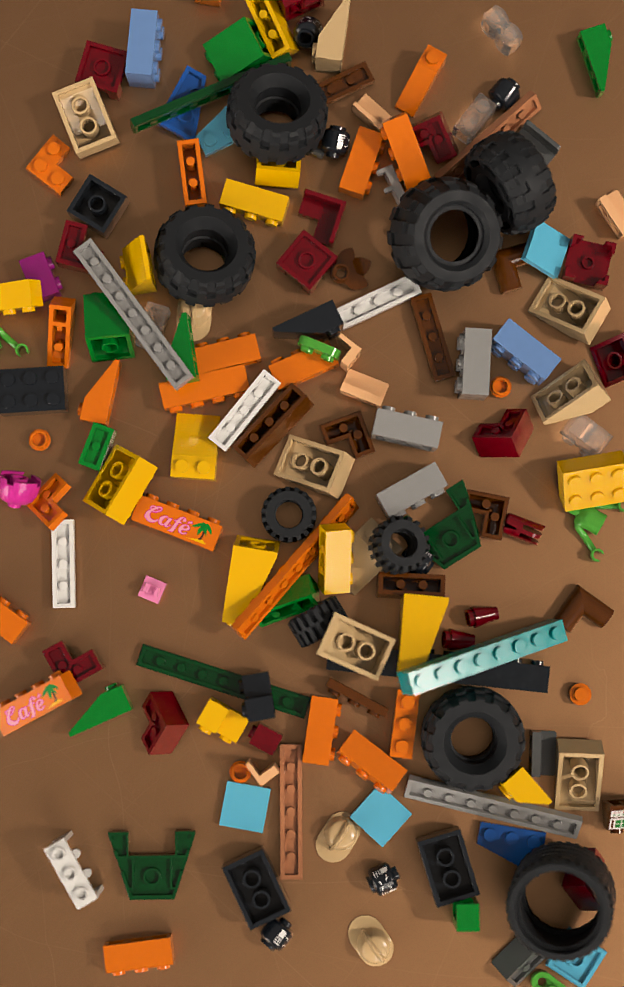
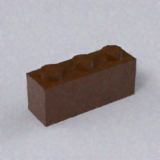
[376,572,445,599]

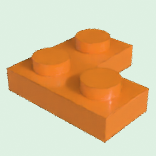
[26,135,74,196]
[27,472,71,531]

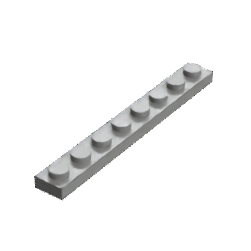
[73,238,194,391]
[404,774,583,839]

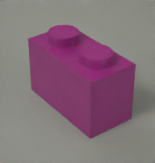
[19,251,63,303]

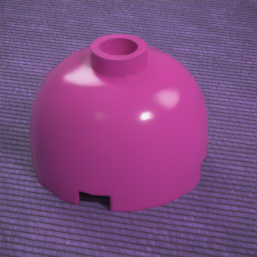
[0,470,41,508]

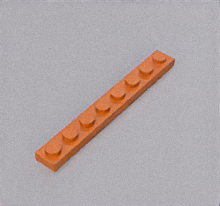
[231,493,359,640]

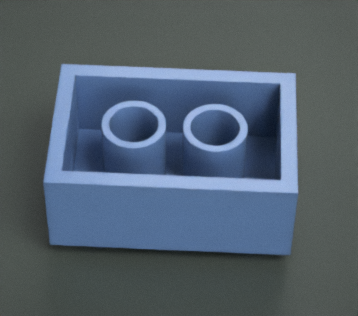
[125,8,165,89]
[491,318,561,386]

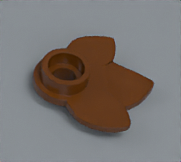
[330,248,371,290]

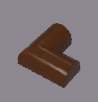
[493,242,529,295]
[319,411,375,459]
[467,489,510,541]
[553,584,614,633]

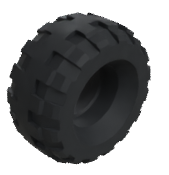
[226,63,328,165]
[464,130,557,235]
[153,204,256,307]
[421,685,526,792]

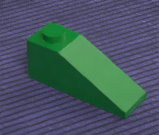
[576,23,613,98]
[166,312,200,383]
[259,574,320,627]
[69,682,134,737]

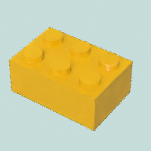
[82,444,158,525]
[557,450,624,512]

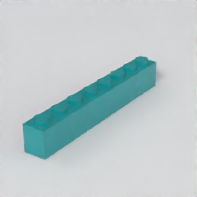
[397,619,568,695]

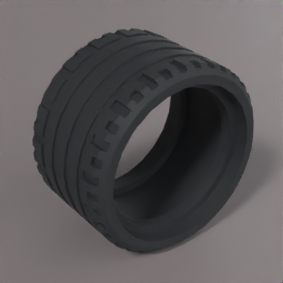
[506,841,616,962]

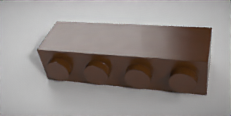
[232,383,314,468]

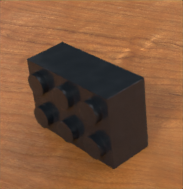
[0,366,69,417]
[415,825,480,908]
[222,845,291,930]

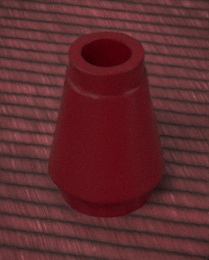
[465,606,499,628]
[441,628,475,650]

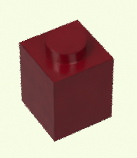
[248,722,283,756]

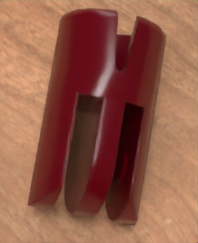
[503,513,545,546]

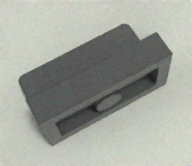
[518,120,561,166]
[528,730,557,777]
[492,937,544,987]

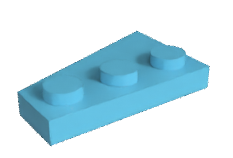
[196,106,234,157]

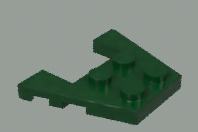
[404,479,482,570]
[108,830,196,900]

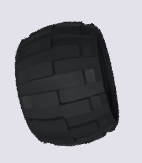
[387,176,503,292]

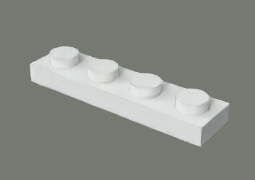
[337,276,422,331]
[208,369,281,452]
[51,519,76,608]

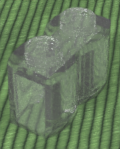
[481,5,523,56]

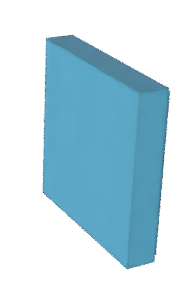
[521,222,570,279]
[219,780,271,833]
[349,788,412,847]
[545,926,607,987]

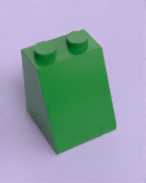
[203,16,272,81]
[83,292,135,362]

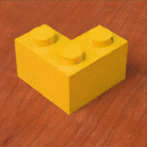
[196,696,248,744]

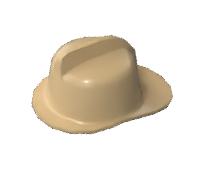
[176,298,212,341]
[316,812,360,863]
[348,915,394,966]

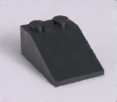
[272,300,344,340]

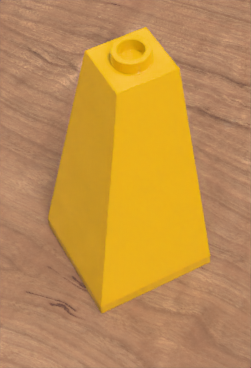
[222,535,280,626]
[397,593,449,677]

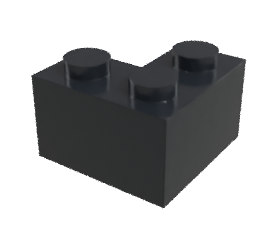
[238,670,276,722]

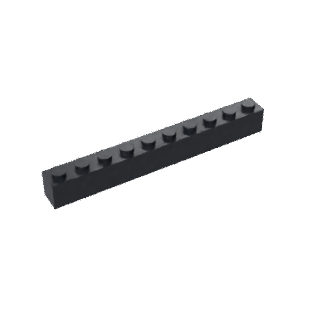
[326,649,550,693]

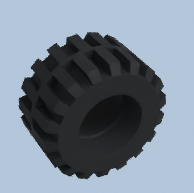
[261,487,317,543]
[368,516,430,575]
[288,596,348,647]

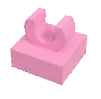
[138,575,167,604]

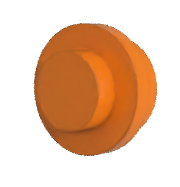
[489,376,511,398]
[29,429,51,451]
[569,683,591,705]
[229,760,252,783]

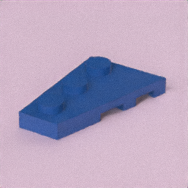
[158,65,206,140]
[476,820,546,877]

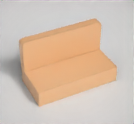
[351,94,392,133]
[595,190,624,239]
[337,333,362,372]
[339,369,389,408]
[245,758,280,786]

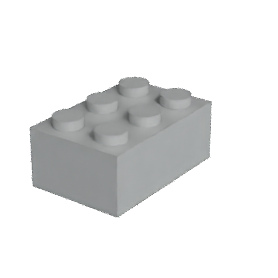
[454,327,492,401]
[370,406,443,452]
[375,462,448,520]

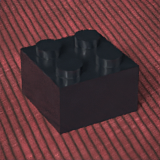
[66,174,130,239]

